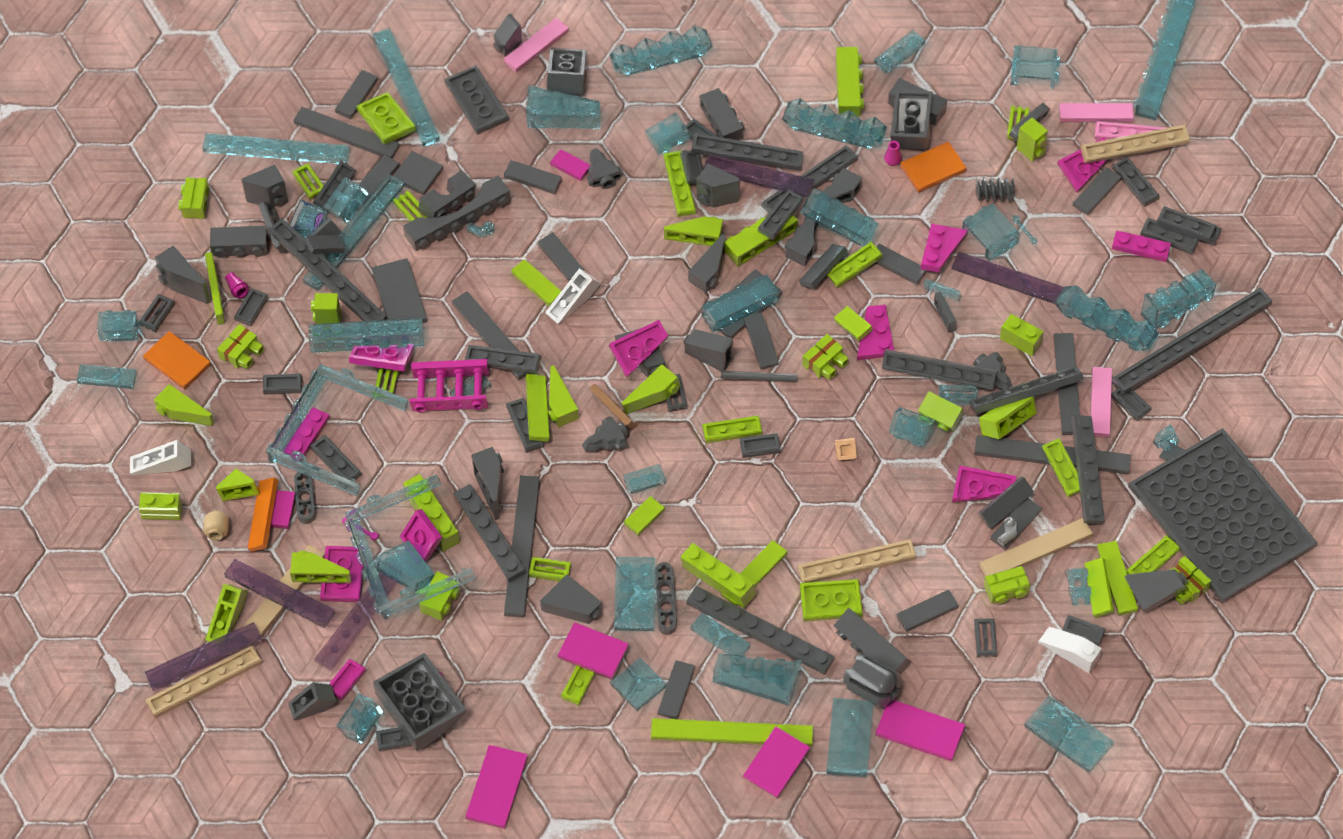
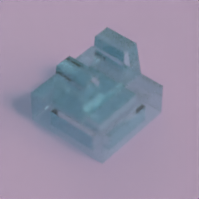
[1153,424,1179,452]
[1065,567,1088,587]
[1068,586,1091,606]

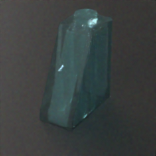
[375,540,434,593]

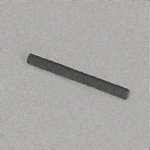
[721,371,797,382]

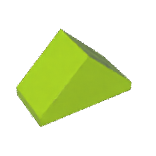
[216,469,260,501]

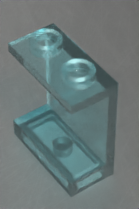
[1010,45,1060,89]
[962,203,1020,262]

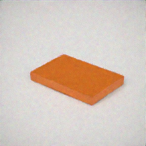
[900,141,967,193]
[143,331,211,390]

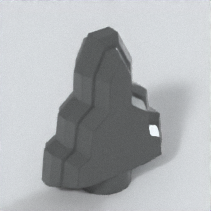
[587,148,624,189]
[973,352,1013,390]
[582,416,628,452]

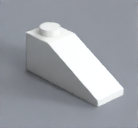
[545,268,601,325]
[130,440,191,475]
[1038,627,1102,673]

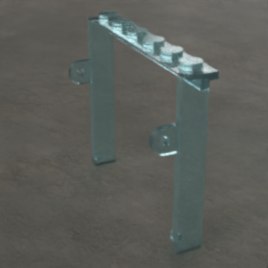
[266,364,408,496]
[344,474,477,619]

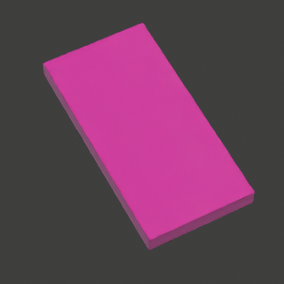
[875,700,965,762]
[465,745,528,829]

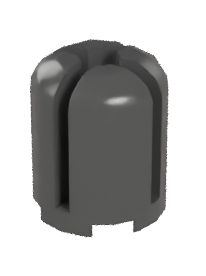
[843,653,902,707]

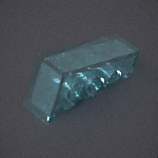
[526,85,601,129]
[1141,269,1216,330]
[712,653,802,705]

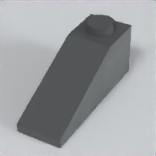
[688,234,725,293]

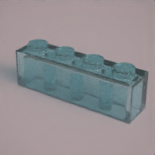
[800,188,879,247]
[702,275,778,333]

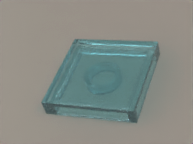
[610,658,667,711]

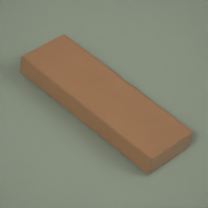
[590,384,638,429]

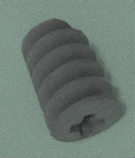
[976,178,1014,202]

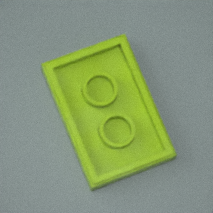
[357,92,416,145]
[800,579,863,621]

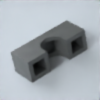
[419,170,476,218]

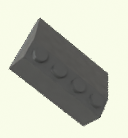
[373,653,467,752]

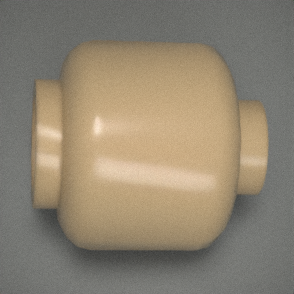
[203,510,229,540]

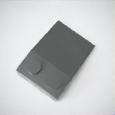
[547,48,586,95]
[890,90,933,149]
[155,246,210,304]
[471,447,504,520]

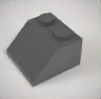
[241,164,288,207]
[697,164,740,208]

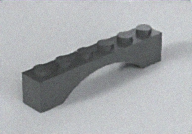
[784,168,862,267]
[403,175,511,251]

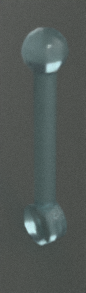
[1012,215,1038,244]

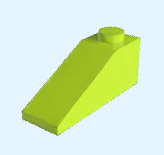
[664,216,723,246]
[621,364,681,414]
[548,365,579,427]
[154,384,214,426]
[979,396,1037,439]
[290,551,351,583]
[205,584,249,647]

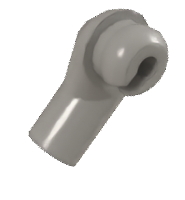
[997,517,1017,546]

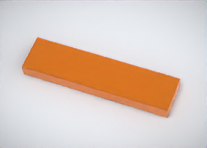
[247,477,278,552]

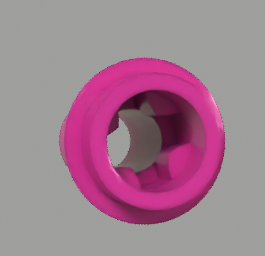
[884,141,902,166]
[225,272,249,299]

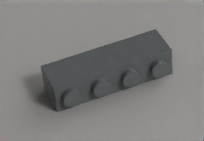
[833,608,911,674]

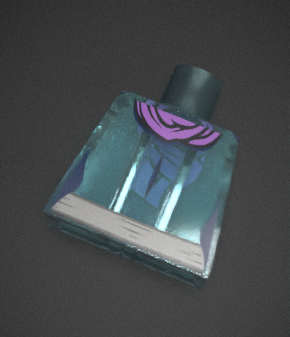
[289,199,328,239]

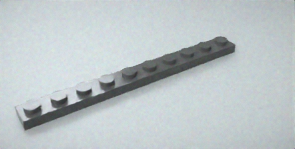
[1112,287,1272,395]

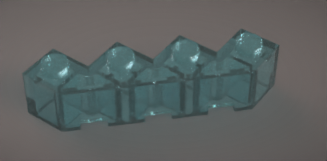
[609,25,713,76]
[782,98,887,149]
[1054,285,1159,351]

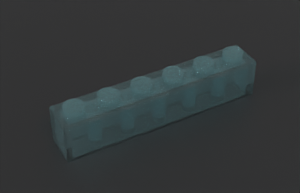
[309,318,424,353]

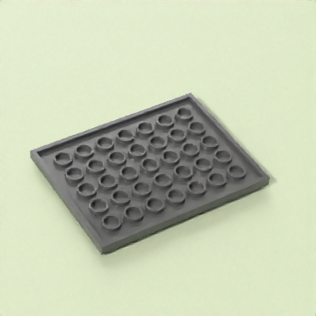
[1128,428,1318,603]

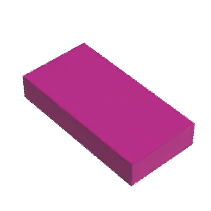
[550,149,590,181]
[270,490,296,529]
[329,659,366,701]

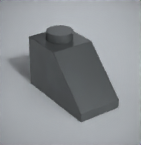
[493,14,522,57]
[288,682,336,720]

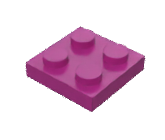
[400,509,442,565]

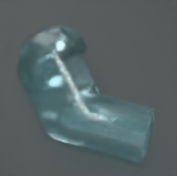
[466,221,494,237]

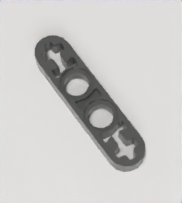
[655,562,676,635]

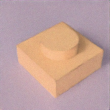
[835,438,857,461]

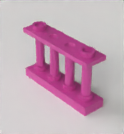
[410,359,489,412]

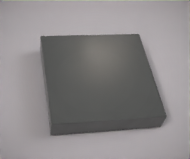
[393,151,443,195]

